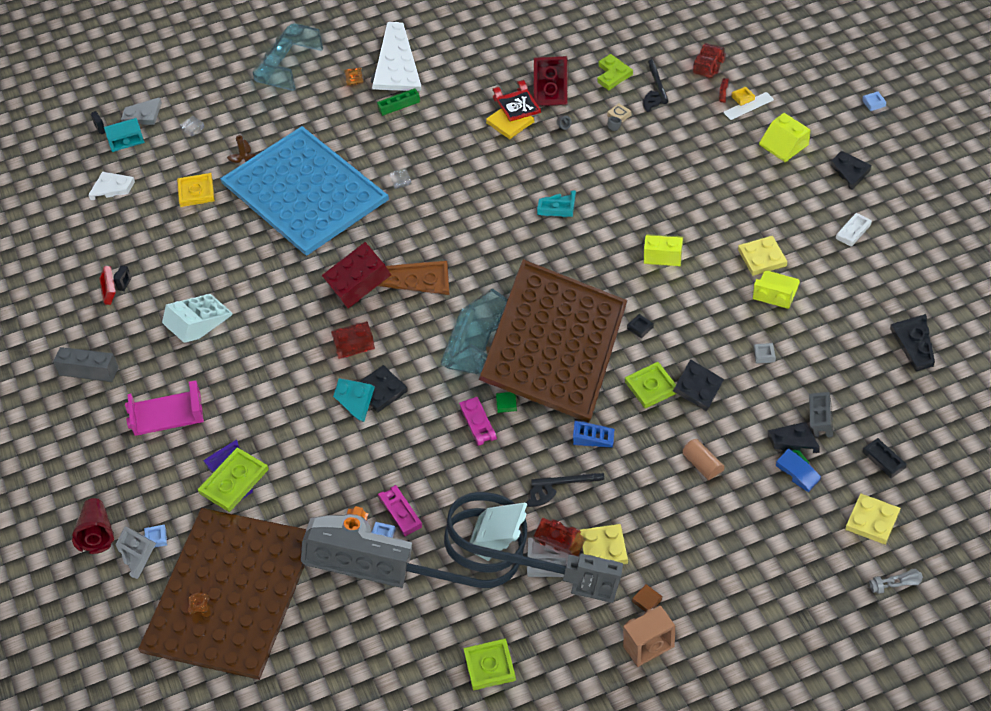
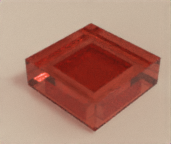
[719,78,729,103]

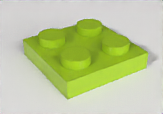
[625,362,677,409]
[463,638,516,691]

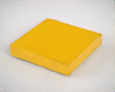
[486,109,534,139]
[177,173,215,207]

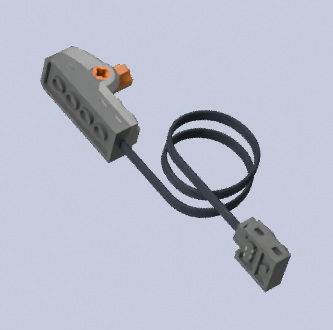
[301,492,623,603]

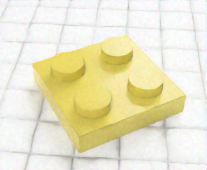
[738,236,787,276]
[845,493,901,545]
[580,524,628,564]

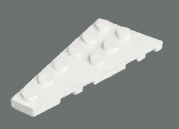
[372,22,421,91]

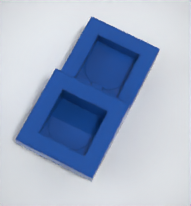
[776,449,821,492]

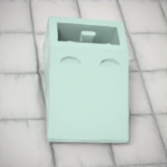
[162,294,233,343]
[470,503,527,561]

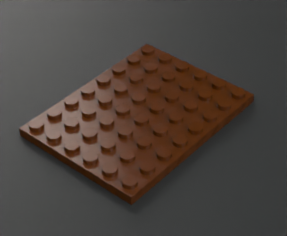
[479,259,628,423]
[138,508,306,680]

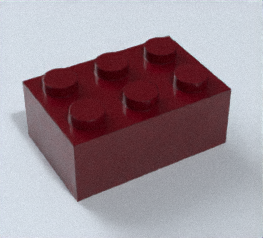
[322,242,391,309]

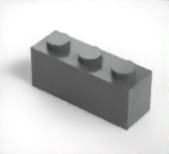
[53,347,119,382]

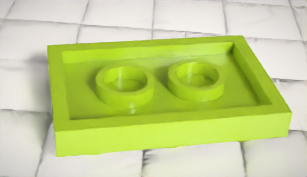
[198,447,269,512]

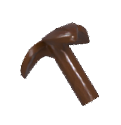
[227,135,256,163]

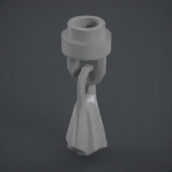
[869,569,923,594]

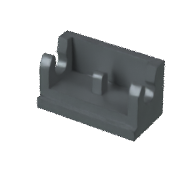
[809,392,833,438]

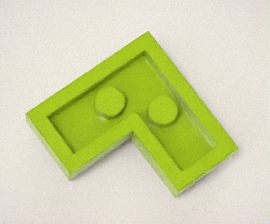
[597,54,633,91]

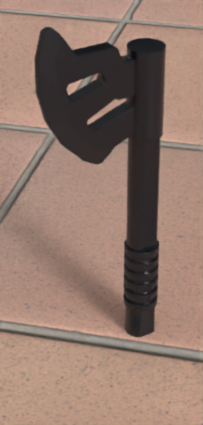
[643,59,669,112]
[526,473,605,507]

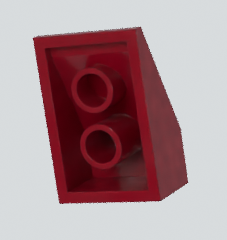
[534,56,569,106]

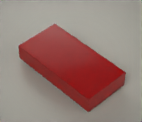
[99,266,116,305]

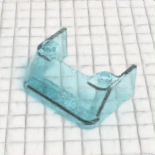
[253,23,323,91]
[441,288,508,374]

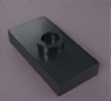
[862,438,907,478]

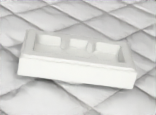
[836,213,872,247]

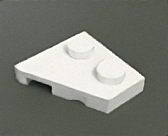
[89,172,135,200]

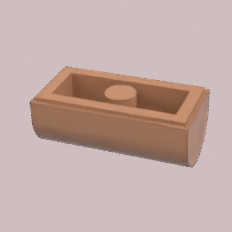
[683,439,724,481]

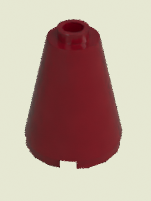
[72,498,114,554]

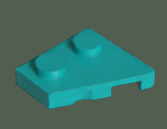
[537,190,576,217]
[333,378,375,422]

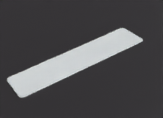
[724,92,774,120]

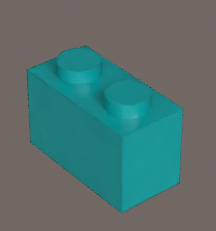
[104,118,145,152]

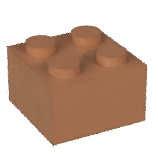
[623,606,675,667]

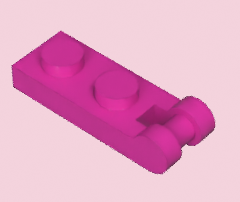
[459,397,497,446]
[377,485,422,537]

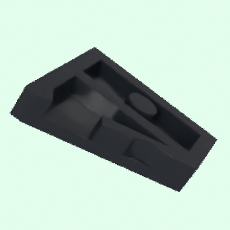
[831,150,872,190]
[768,422,820,453]

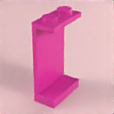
[125,381,204,436]

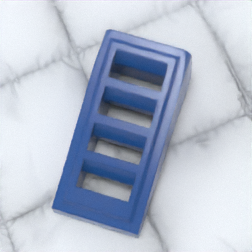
[573,421,615,447]

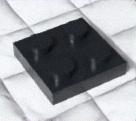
[673,359,724,411]
[359,365,408,412]

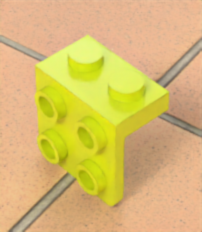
[753,271,800,309]

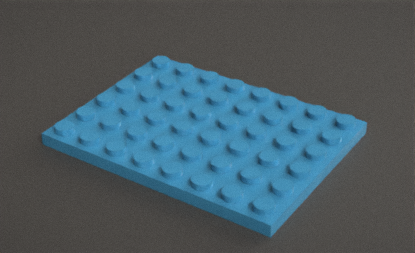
[220,126,389,256]

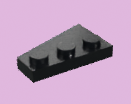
[890,314,935,372]

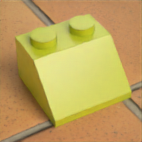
[759,113,811,162]
[644,234,683,266]

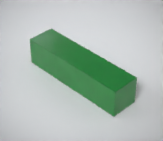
[377,88,420,116]

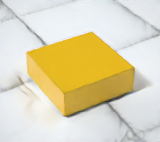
[731,87,755,106]

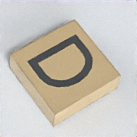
[607,103,631,122]

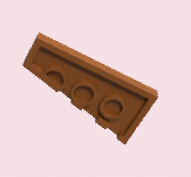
[378,261,450,295]

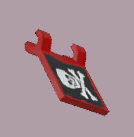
[492,80,541,122]

